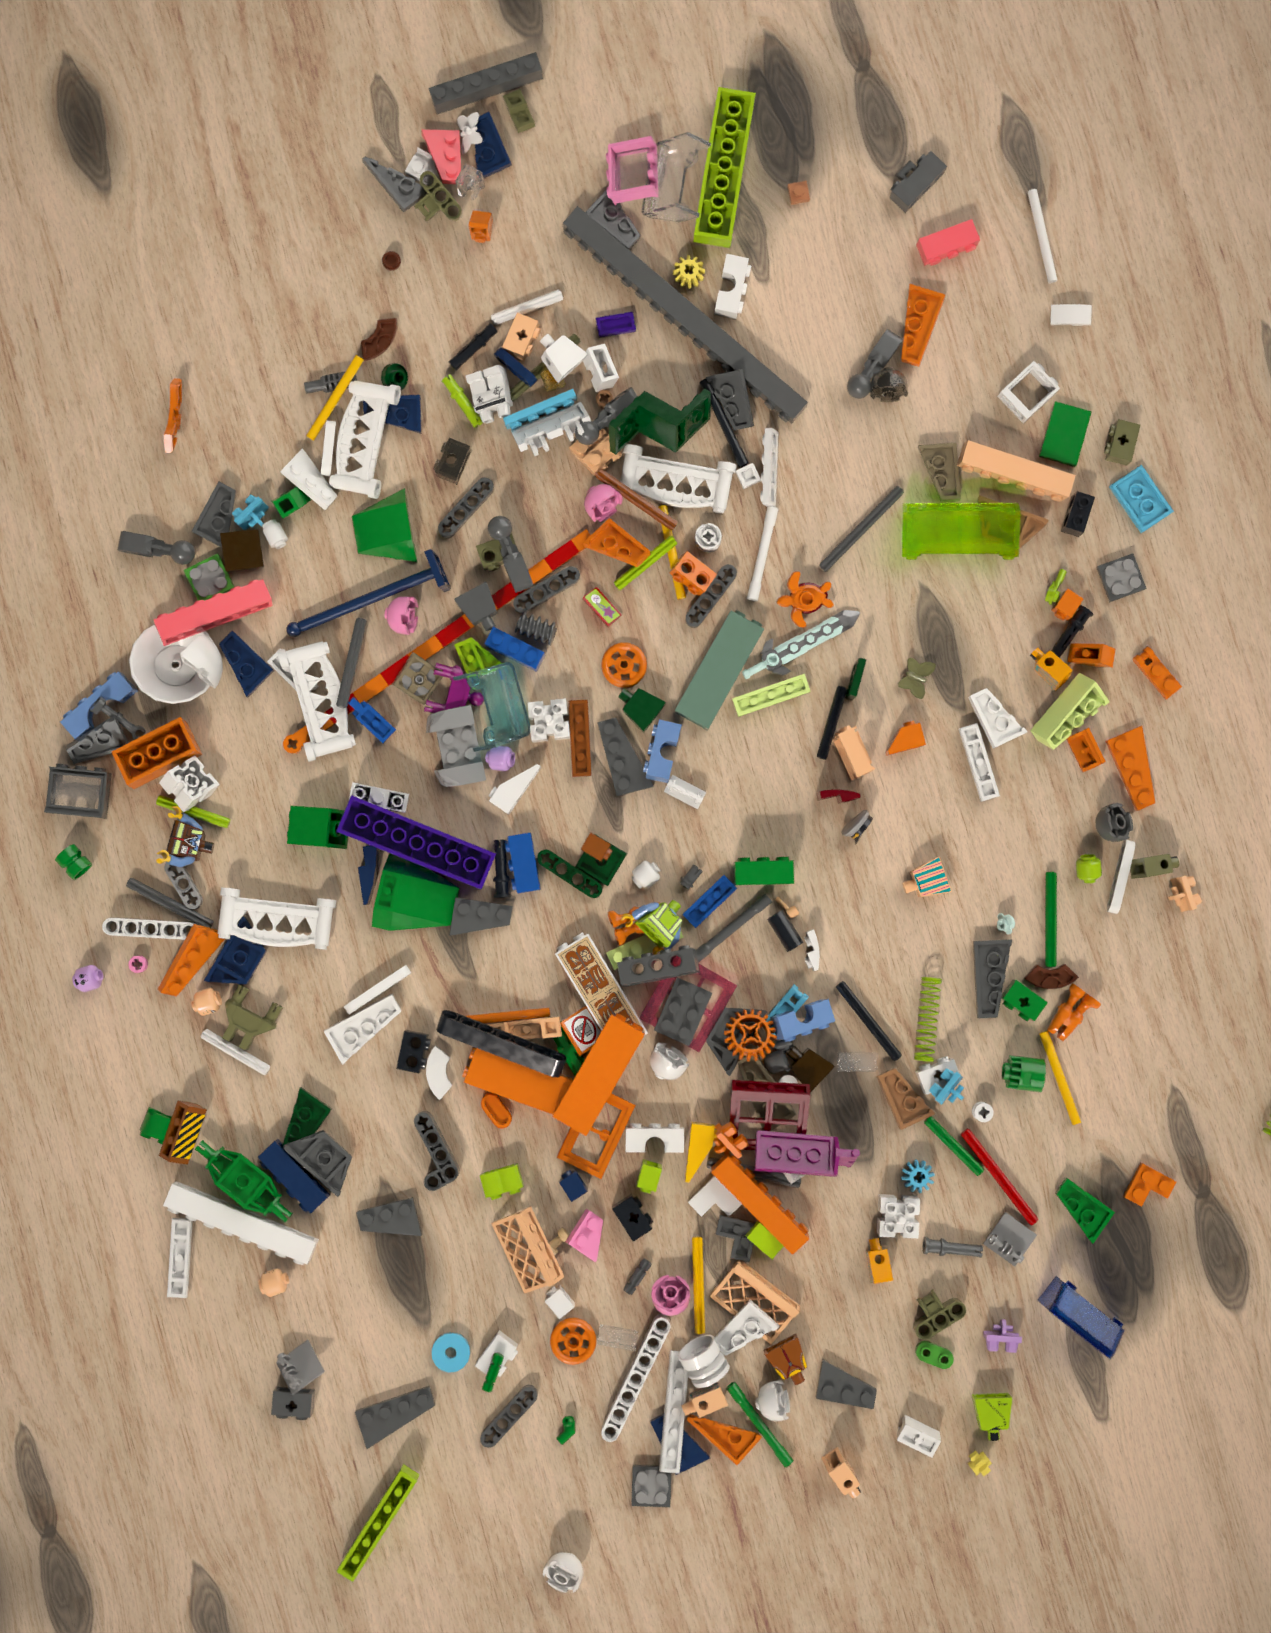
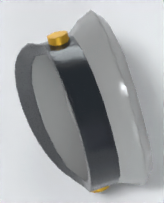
[841,810,873,845]

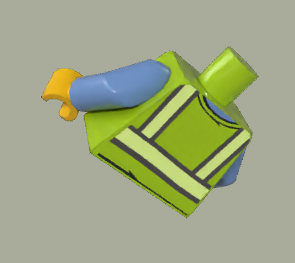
[621,900,682,955]

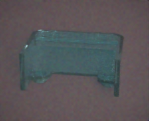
[453,662,530,752]

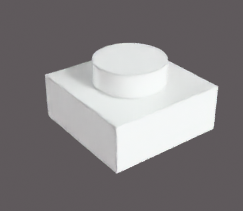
[736,463,761,489]

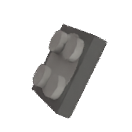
[1096,553,1147,603]
[631,1465,671,1507]

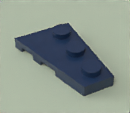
[475,112,512,181]
[363,395,422,434]
[219,630,275,698]
[650,1414,711,1475]

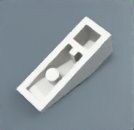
[489,764,541,814]

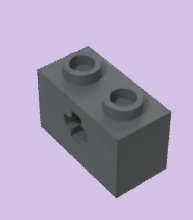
[271,1387,315,1420]

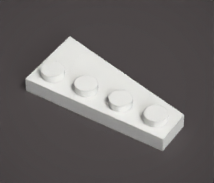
[324,994,401,1065]

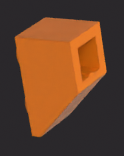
[469,210,493,243]

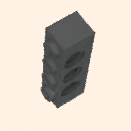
[617,945,700,987]

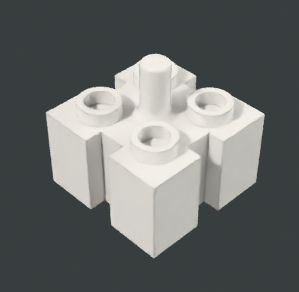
[527,698,570,743]
[159,756,220,812]
[877,1194,920,1239]

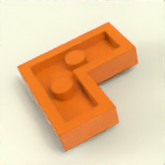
[1123,1163,1176,1207]

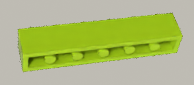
[336,1464,420,1582]

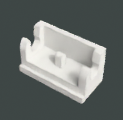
[897,1415,941,1458]

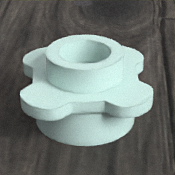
[997,913,1015,935]

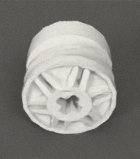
[678,1335,730,1388]

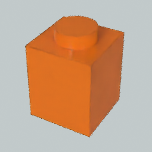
[1052,589,1083,620]

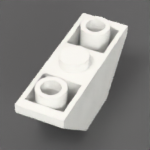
[349,782,409,813]

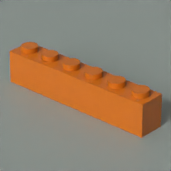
[711,1153,809,1255]

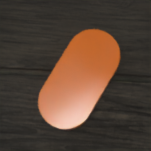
[481,1093,512,1129]

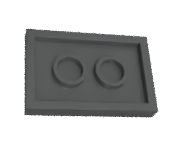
[654,977,712,1046]

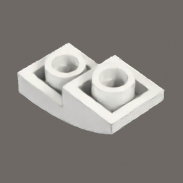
[1051,304,1092,326]
[804,929,820,971]

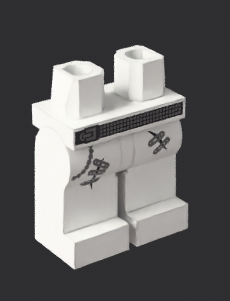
[466,365,513,424]

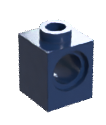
[559,1169,588,1202]

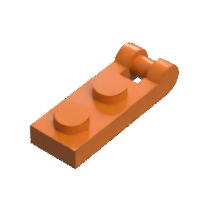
[1133,646,1182,699]

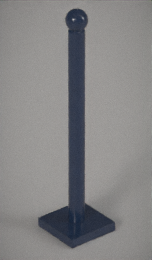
[286,549,451,637]

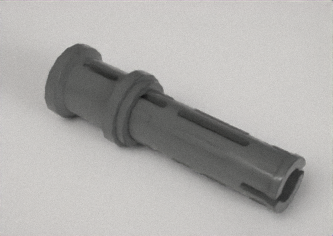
[922,1237,983,1258]

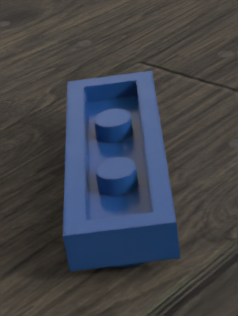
[682,875,737,928]

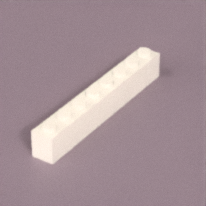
[163,1181,319,1265]

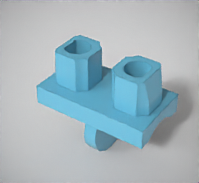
[232,495,269,530]
[929,1068,964,1105]

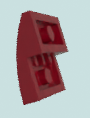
[816,789,861,804]

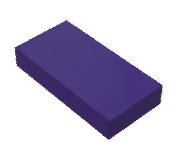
[596,311,636,338]

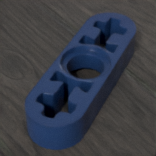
[494,347,538,388]

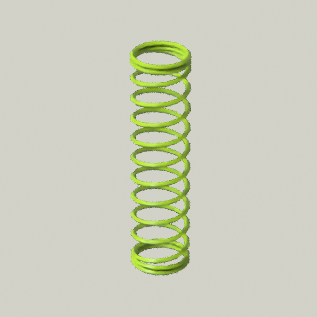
[914,977,942,1062]

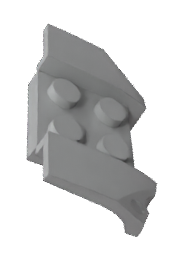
[426,705,486,787]

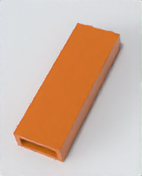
[552,1013,645,1136]
[462,1048,573,1115]

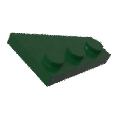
[282,1087,332,1147]

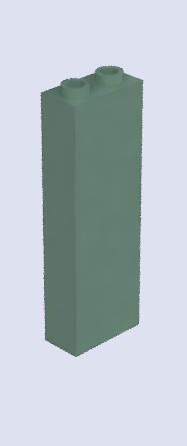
[675,610,764,731]

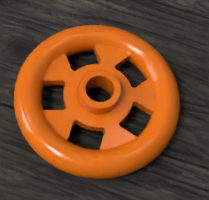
[601,642,647,688]
[550,1318,597,1365]

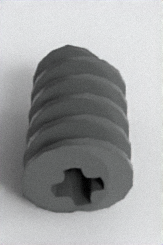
[515,611,557,646]

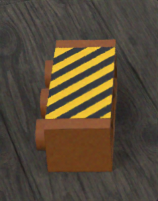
[159,1100,207,1165]

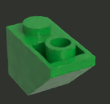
[271,486,312,518]

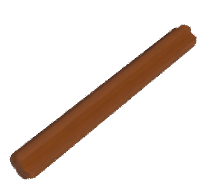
[595,469,678,530]

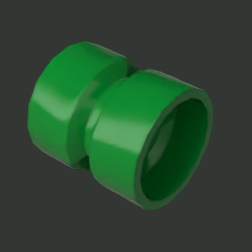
[55,844,92,880]

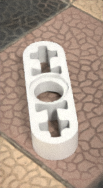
[321,420,336,476]

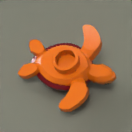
[776,571,834,628]

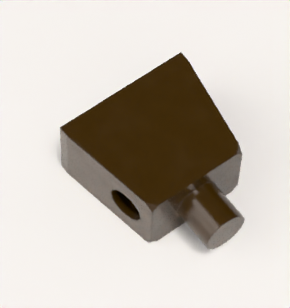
[787,1046,835,1093]

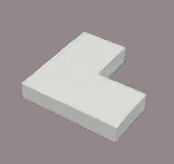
[688,1176,742,1217]

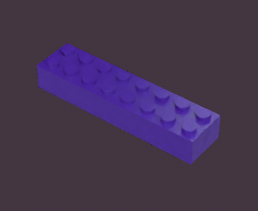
[336,795,496,890]

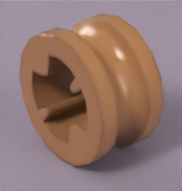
[596,390,613,409]

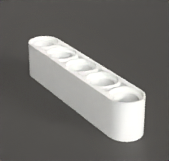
[102,918,195,940]

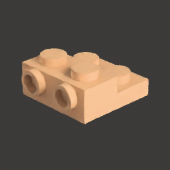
[569,428,623,476]

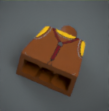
[763,1333,807,1385]

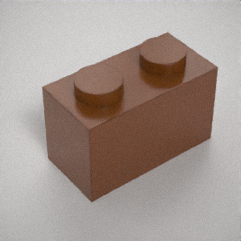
[581,832,612,862]

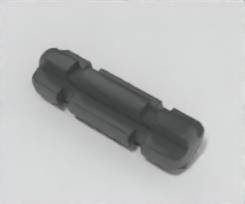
[624,1259,652,1295]

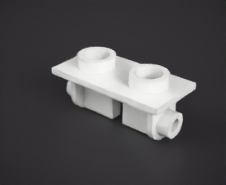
[664,775,706,809]

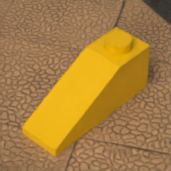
[685,1122,717,1183]

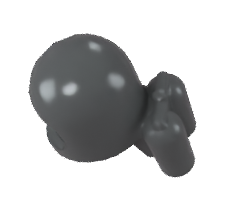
[764,1040,794,1074]

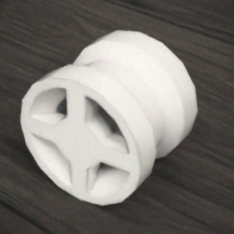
[972,1101,994,1122]

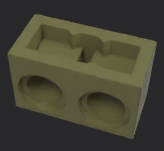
[476,533,516,572]

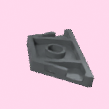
[706,1007,767,1076]
[283,1130,352,1197]

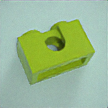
[637,1159,662,1194]

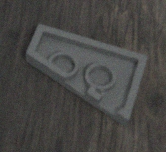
[585,190,641,250]
[449,897,513,936]

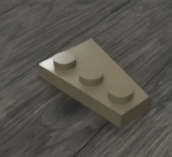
[918,442,961,502]

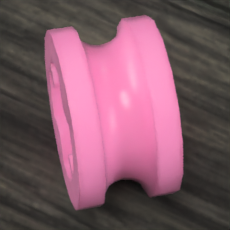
[128,956,148,973]

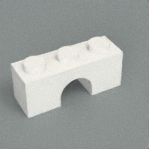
[714,254,751,319]
[626,1123,684,1153]

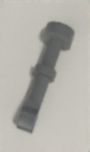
[90,696,146,739]

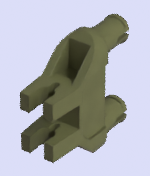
[222,984,283,1051]

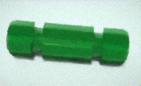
[482,1353,504,1393]

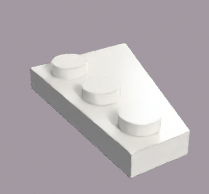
[280,448,337,510]
[968,688,1028,748]

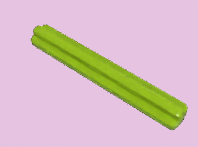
[614,536,677,590]
[156,795,230,828]

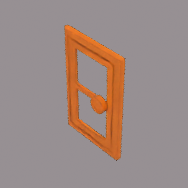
[557,1093,636,1179]

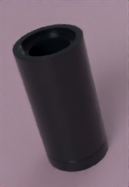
[767,910,803,952]

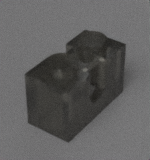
[433,437,472,485]

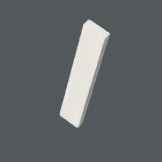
[659,1350,688,1473]

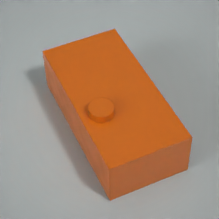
[112,717,203,789]

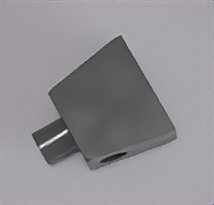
[454,582,497,631]

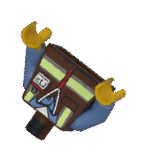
[156,806,214,867]

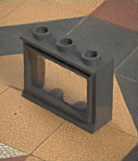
[44,764,112,819]

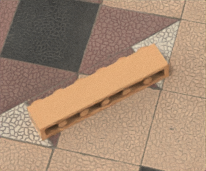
[957,440,1076,502]

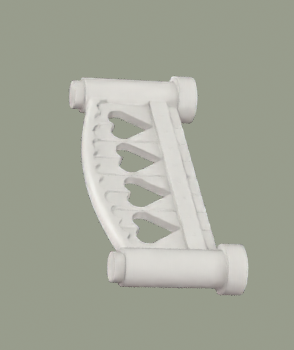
[329,380,401,499]
[620,444,737,514]
[277,641,356,762]
[217,887,337,950]

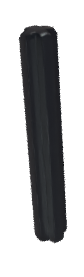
[817,686,847,760]

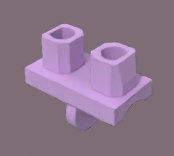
[983,1319,1022,1353]

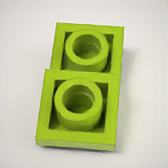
[745,1221,784,1259]

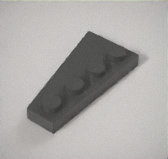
[597,718,654,796]
[973,939,1013,1018]
[355,1385,435,1449]

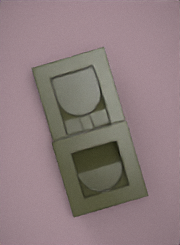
[503,89,536,133]

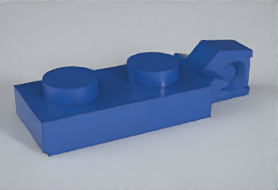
[348,697,396,743]

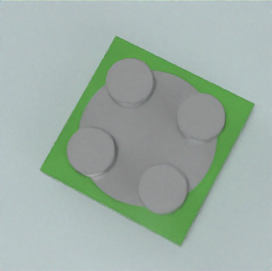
[184,554,235,601]

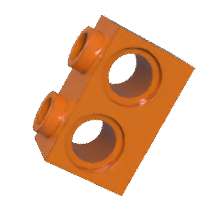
[669,551,717,596]

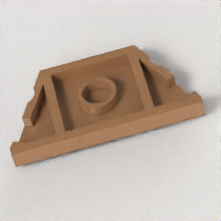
[978,495,1049,551]

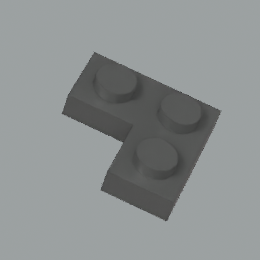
[715,1215,756,1262]

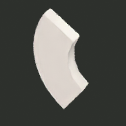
[426,1046,452,1100]

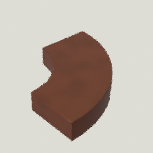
[361,318,397,361]
[1024,964,1079,989]

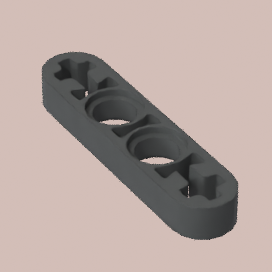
[438,477,494,538]
[685,564,737,628]
[513,566,580,613]
[480,1385,538,1448]

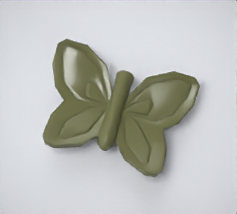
[898,658,936,699]

